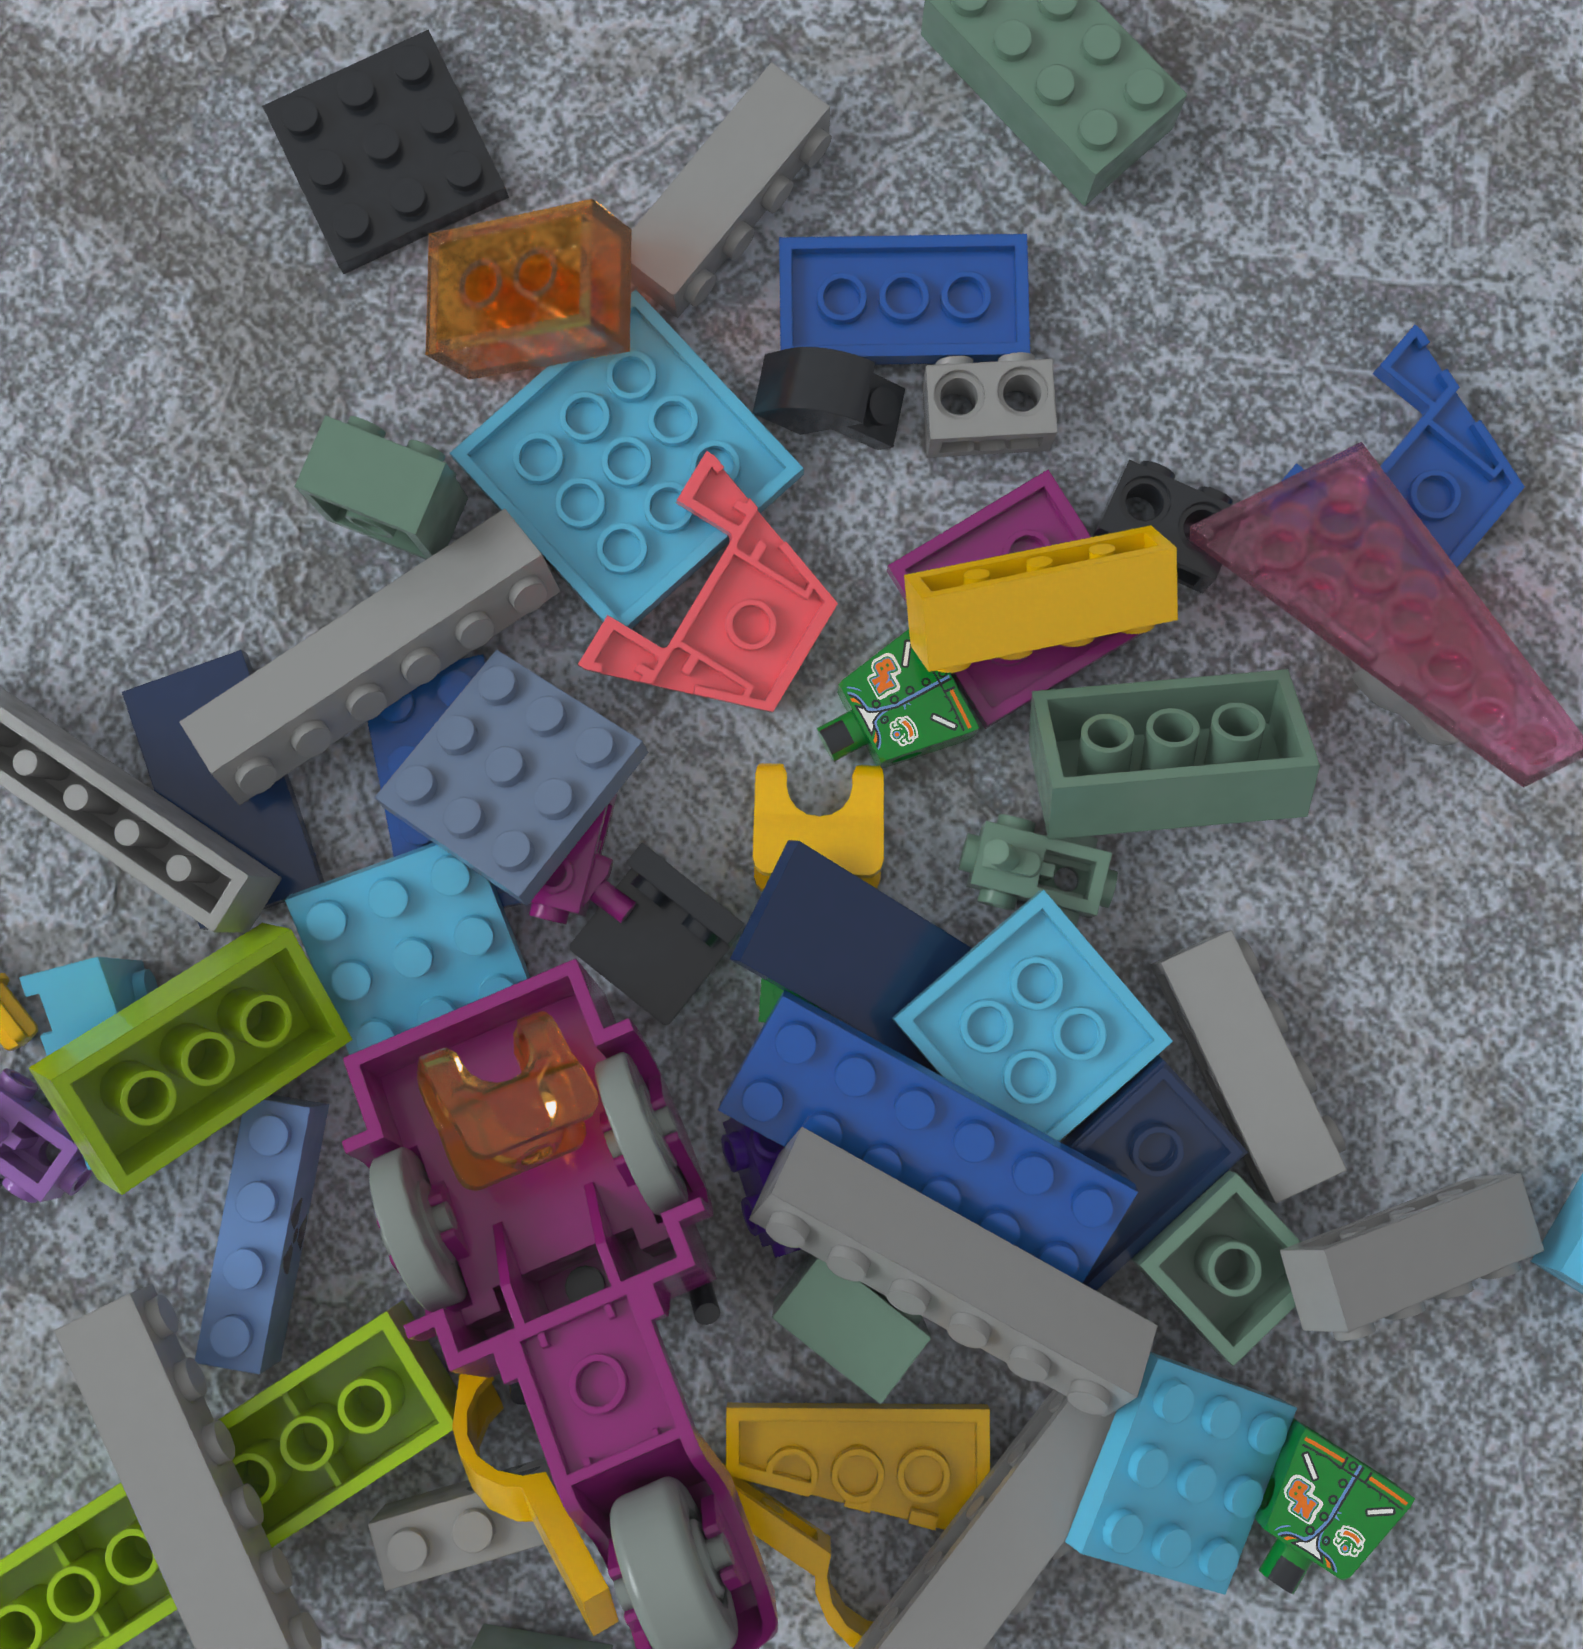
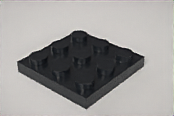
[262,30,509,274]

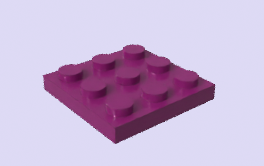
[887,469,1144,729]

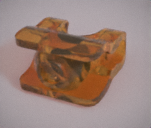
[417,1011,599,1191]

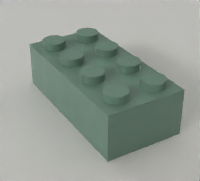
[921,0,1187,207]
[1028,669,1320,840]

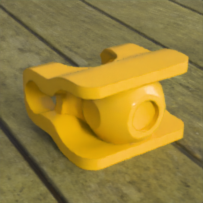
[753,763,884,892]

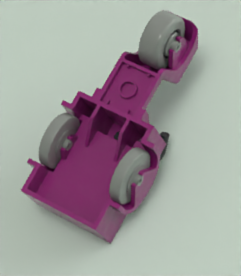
[342,958,778,1649]

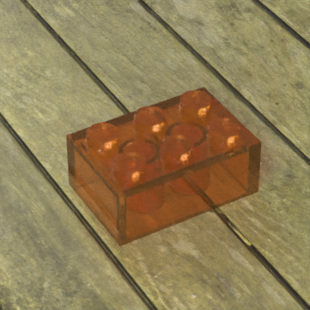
[425,199,632,380]

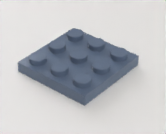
[374,649,649,906]

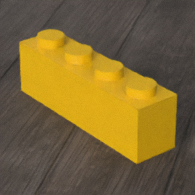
[904,525,1178,673]

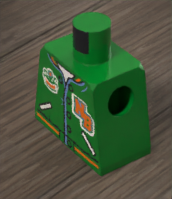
[816,629,980,769]
[1255,1418,1415,1594]

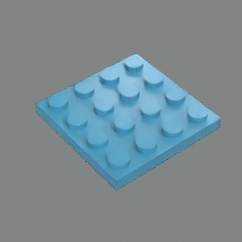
[450,289,804,629]

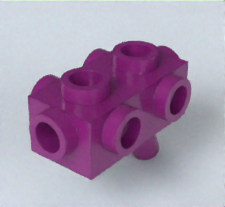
[529,794,636,925]

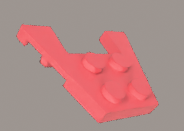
[578,451,838,712]

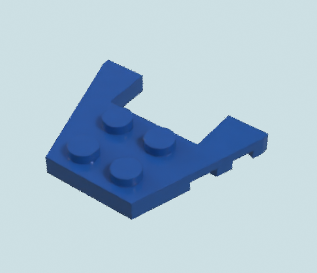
[1255,325,1525,586]

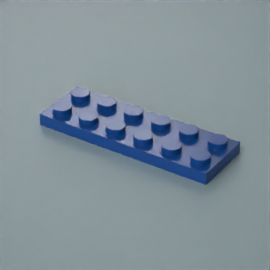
[718,989,1138,1283]

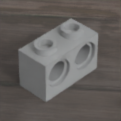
[922,352,1058,458]

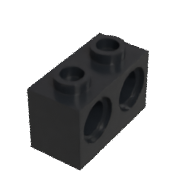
[1092,459,1246,594]

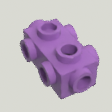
[0,1068,93,1203]

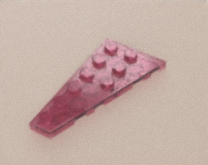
[1189,442,1583,788]

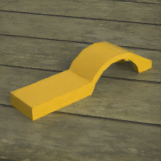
[452,1374,619,1637]
[722,1463,874,1648]

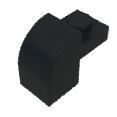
[752,347,905,450]

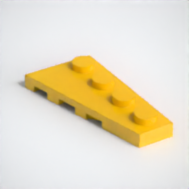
[726,1402,990,1531]

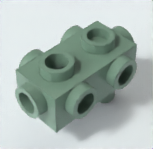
[958,814,1118,927]

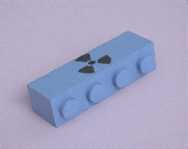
[195,1094,329,1374]

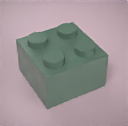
[294,415,468,560]
[1131,1170,1301,1366]
[772,1253,931,1404]

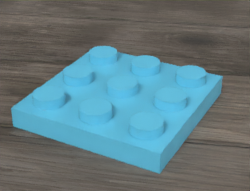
[285,843,531,1055]
[891,890,1173,1141]
[1065,1352,1297,1595]

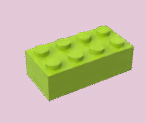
[28,923,353,1195]

